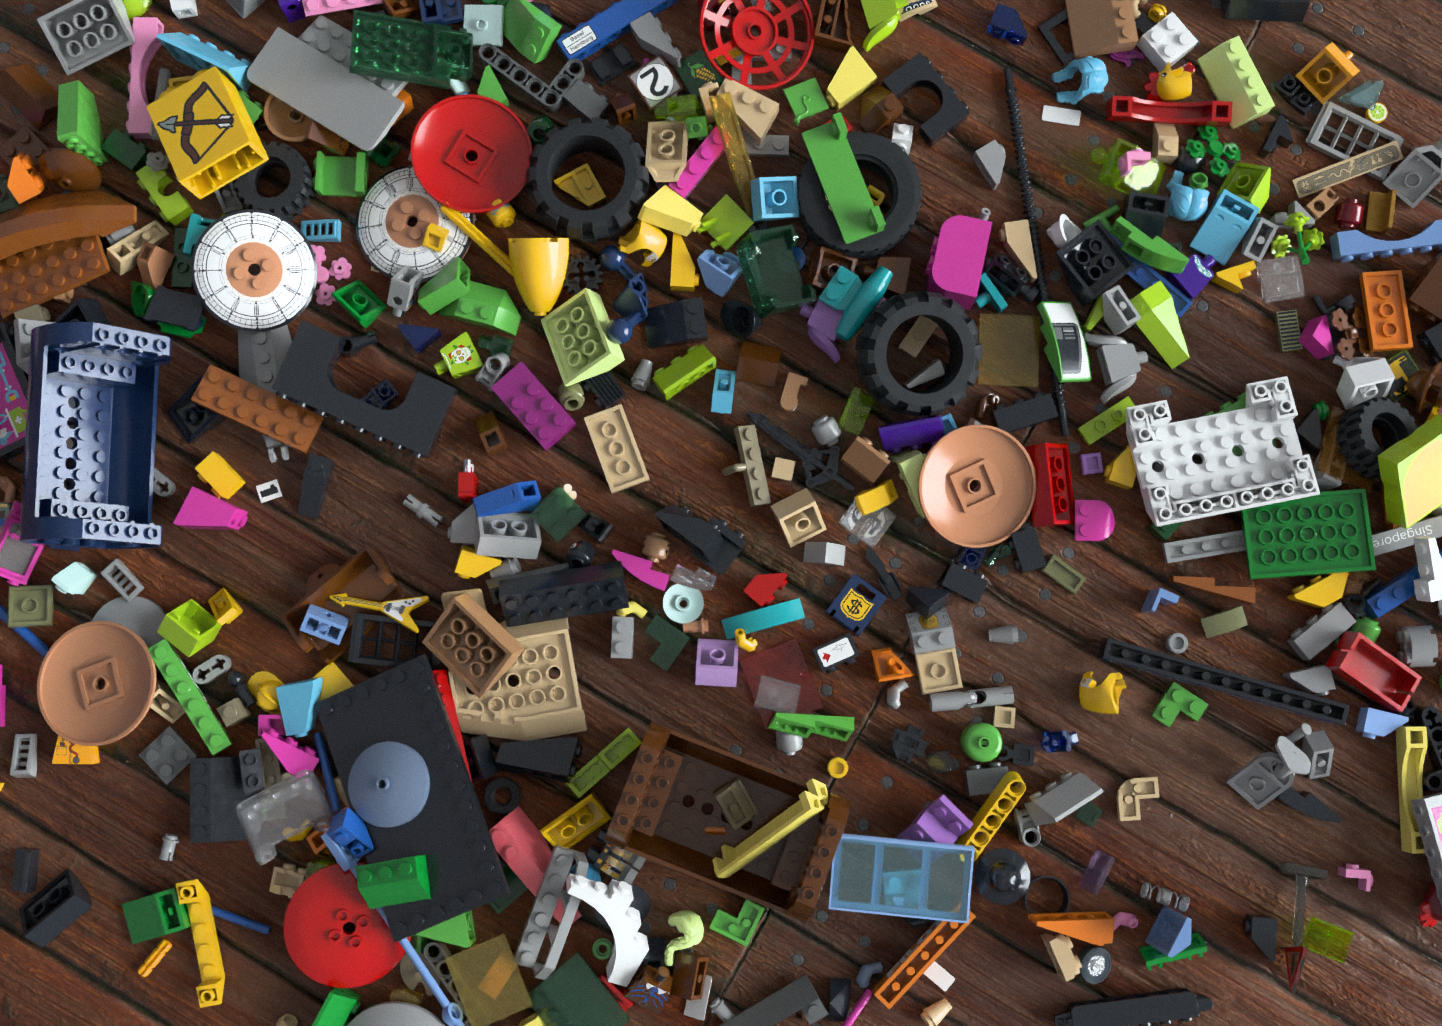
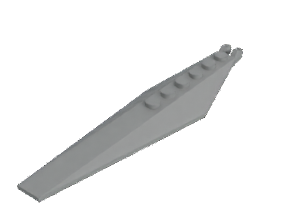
[238,264,292,463]

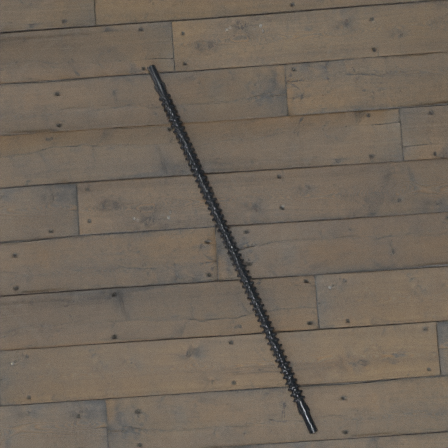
[1003,68,1070,437]

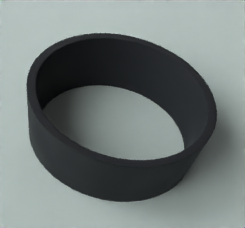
[1024,876,1070,914]

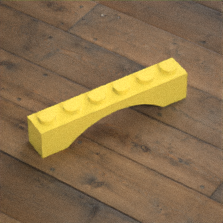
[1395,726,1428,854]

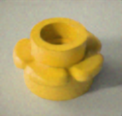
[1148,3,1167,23]

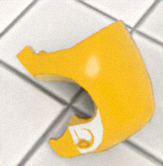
[618,219,667,267]
[1079,671,1127,714]

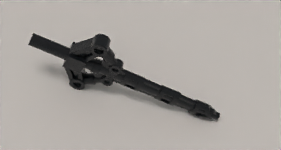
[747,411,856,493]

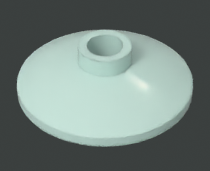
[663,583,704,624]

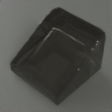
[926,750,951,774]

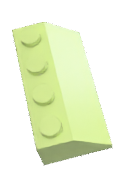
[1197,36,1275,129]

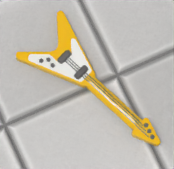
[329,593,429,633]

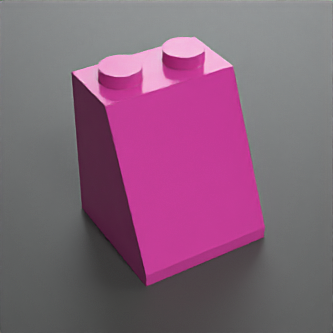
[173,486,248,530]

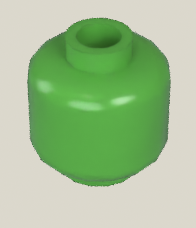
[1350,616,1381,643]

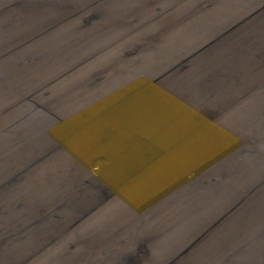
[977,313,1040,388]
[445,933,533,1026]

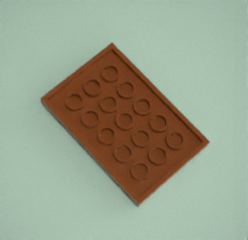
[0,235,111,320]

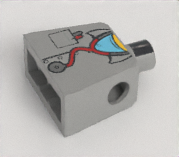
[387,265,424,317]

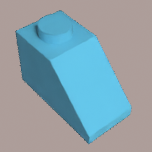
[711,369,736,414]

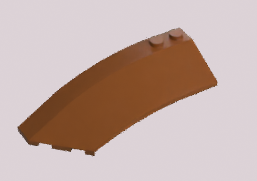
[0,190,137,260]

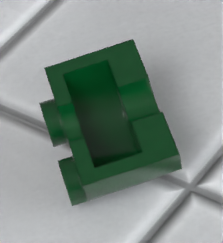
[356,135,403,169]

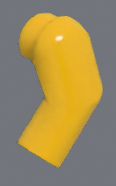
[735,628,757,652]

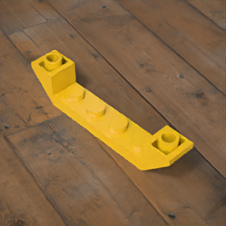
[176,879,225,1008]

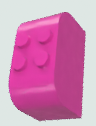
[925,215,992,311]

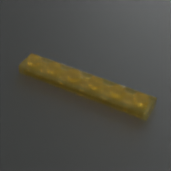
[709,92,756,215]

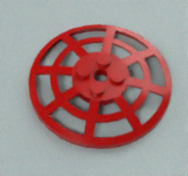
[698,0,814,91]

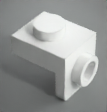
[891,123,914,155]

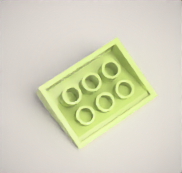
[541,288,625,386]

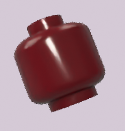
[1334,198,1364,229]

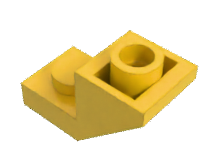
[854,479,898,516]

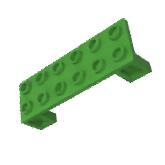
[802,112,886,244]

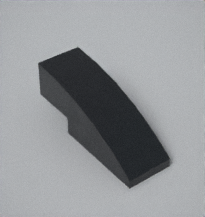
[1275,786,1343,823]

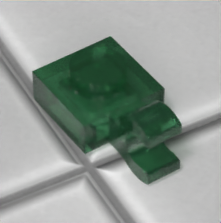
[477,335,514,359]

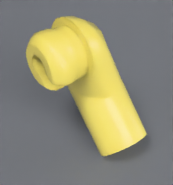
[616,601,648,619]

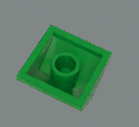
[331,279,387,328]

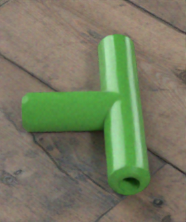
[1082,205,1120,232]

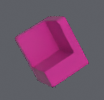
[258,714,286,736]

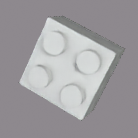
[1136,12,1198,72]

